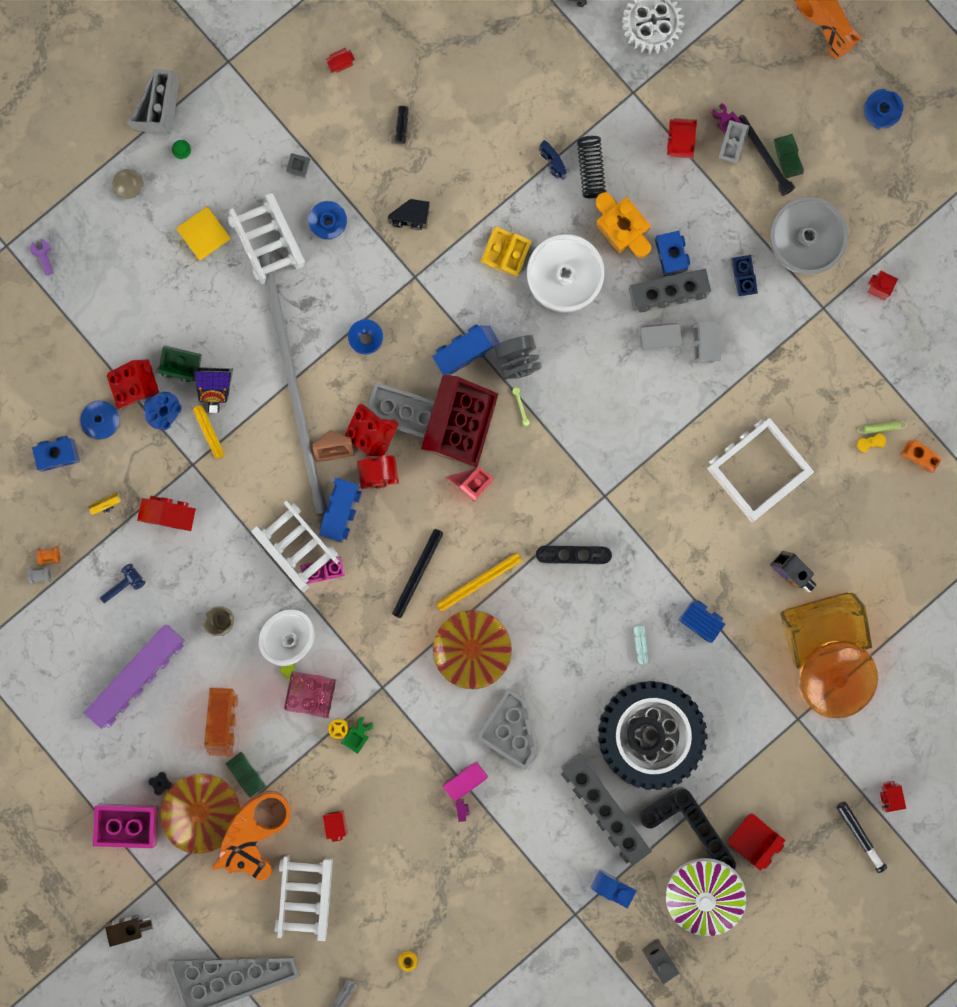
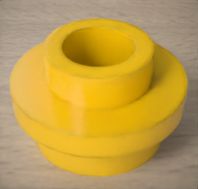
[398,951,418,972]

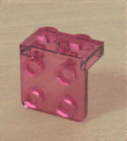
[284,672,336,718]

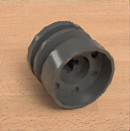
[494,335,542,380]

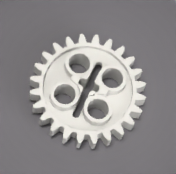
[622,0,684,54]

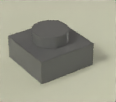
[286,153,310,178]

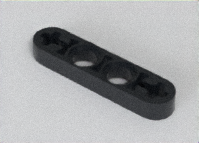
[536,546,612,564]

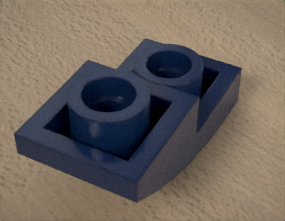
[539,139,567,180]
[731,255,758,297]

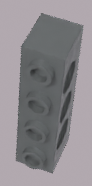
[629,269,711,313]

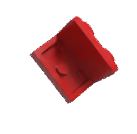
[107,359,159,409]
[345,404,399,457]
[728,813,785,871]

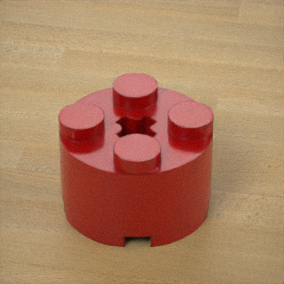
[667,118,697,159]
[357,455,399,489]

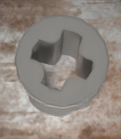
[28,565,52,585]

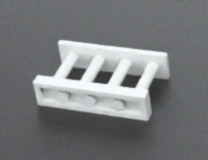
[227,193,305,285]
[251,501,340,592]
[275,854,333,941]

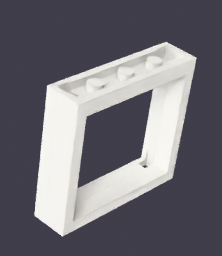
[707,418,814,522]

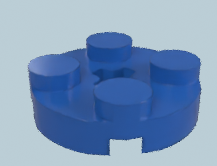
[863,89,904,129]

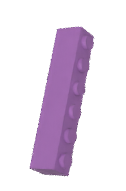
[84,625,185,729]

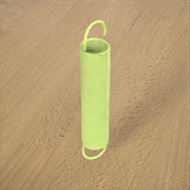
[857,421,907,434]

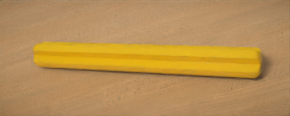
[436,553,522,611]

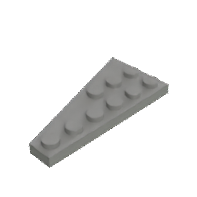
[167,957,300,1007]

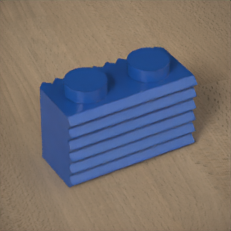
[678,600,725,643]

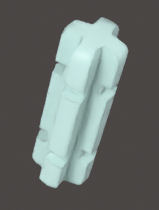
[634,625,649,664]

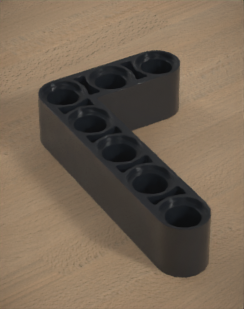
[639,787,736,870]

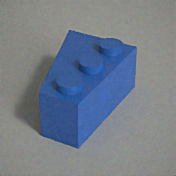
[432,324,500,375]
[319,478,362,543]

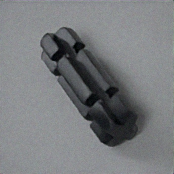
[395,106,409,144]

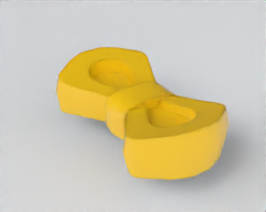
[857,433,886,453]

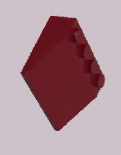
[421,374,499,468]

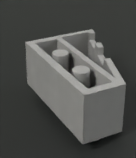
[127,69,180,134]

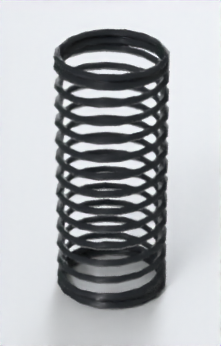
[577,136,607,199]

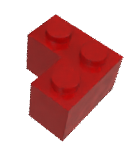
[137,496,196,531]

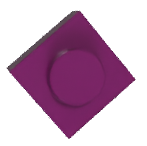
[456,799,470,822]

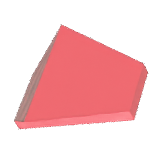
[446,466,494,502]

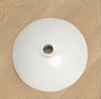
[259,610,315,666]

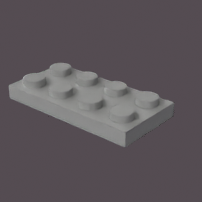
[367,382,435,439]

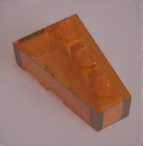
[204,688,238,756]

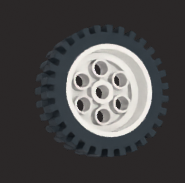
[598,681,708,790]

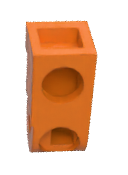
[900,439,942,473]

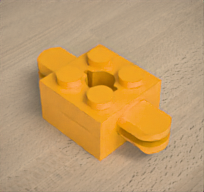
[595,192,652,258]

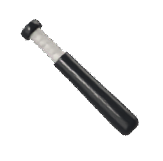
[836,801,888,873]

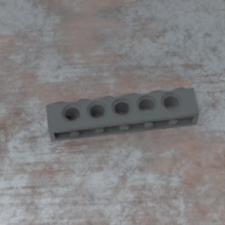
[561,753,652,866]

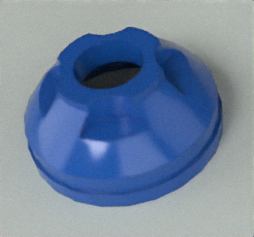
[348,319,383,355]

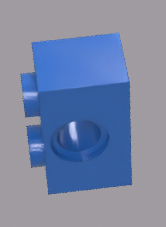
[655,230,690,277]
[32,436,80,472]

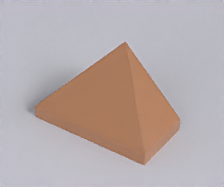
[312,430,354,462]

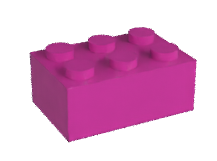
[93,803,159,848]

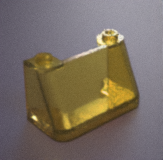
[780,592,872,669]

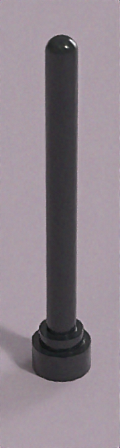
[739,115,796,196]

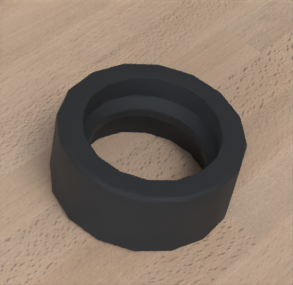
[627,717,666,755]

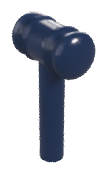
[100,563,146,604]

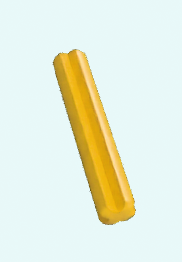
[193,405,225,459]

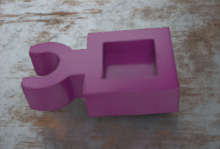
[711,103,743,134]

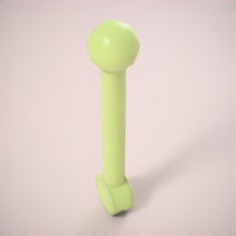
[512,387,530,426]

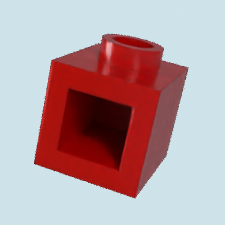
[867,271,898,300]

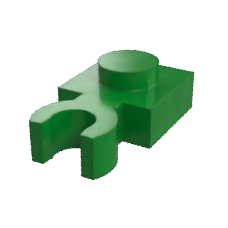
[341,717,373,754]

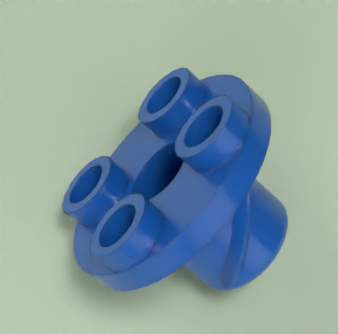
[144,392,182,430]

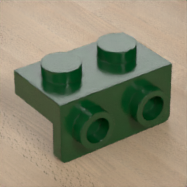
[156,345,202,382]

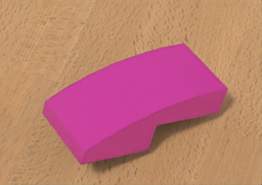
[300,557,345,584]
[443,761,488,802]

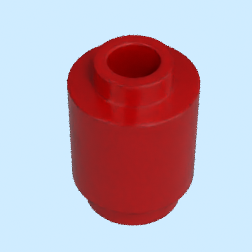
[326,47,355,73]

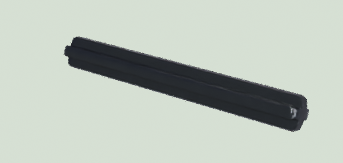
[392,529,443,618]

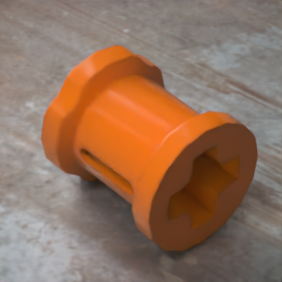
[37,546,61,565]

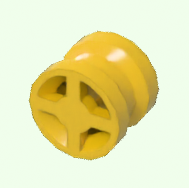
[328,718,349,739]

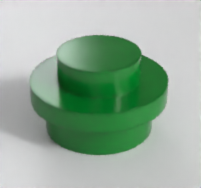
[172,140,191,159]

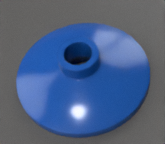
[308,201,347,240]
[80,401,120,439]

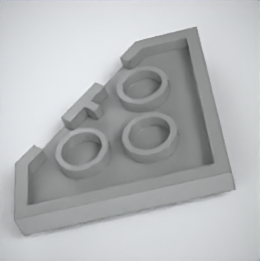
[476,688,536,770]

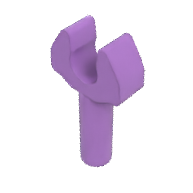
[30,239,53,276]

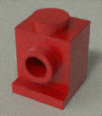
[880,781,907,813]

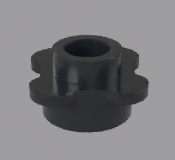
[148,772,172,795]

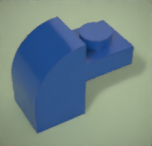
[591,869,637,909]

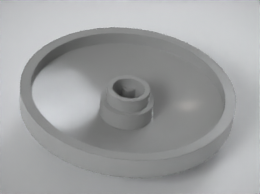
[770,197,848,275]

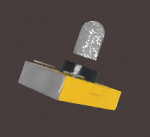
[89,491,122,523]

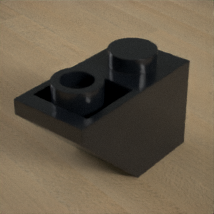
[388,199,430,230]

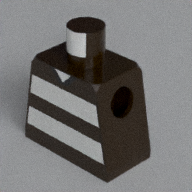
[105,915,153,947]

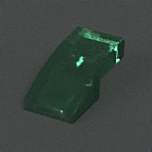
[774,134,804,179]
[225,752,266,798]

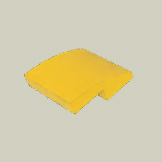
[176,206,231,261]
[480,226,532,277]

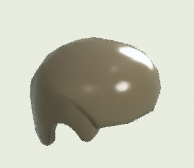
[112,169,144,199]
[203,606,234,636]

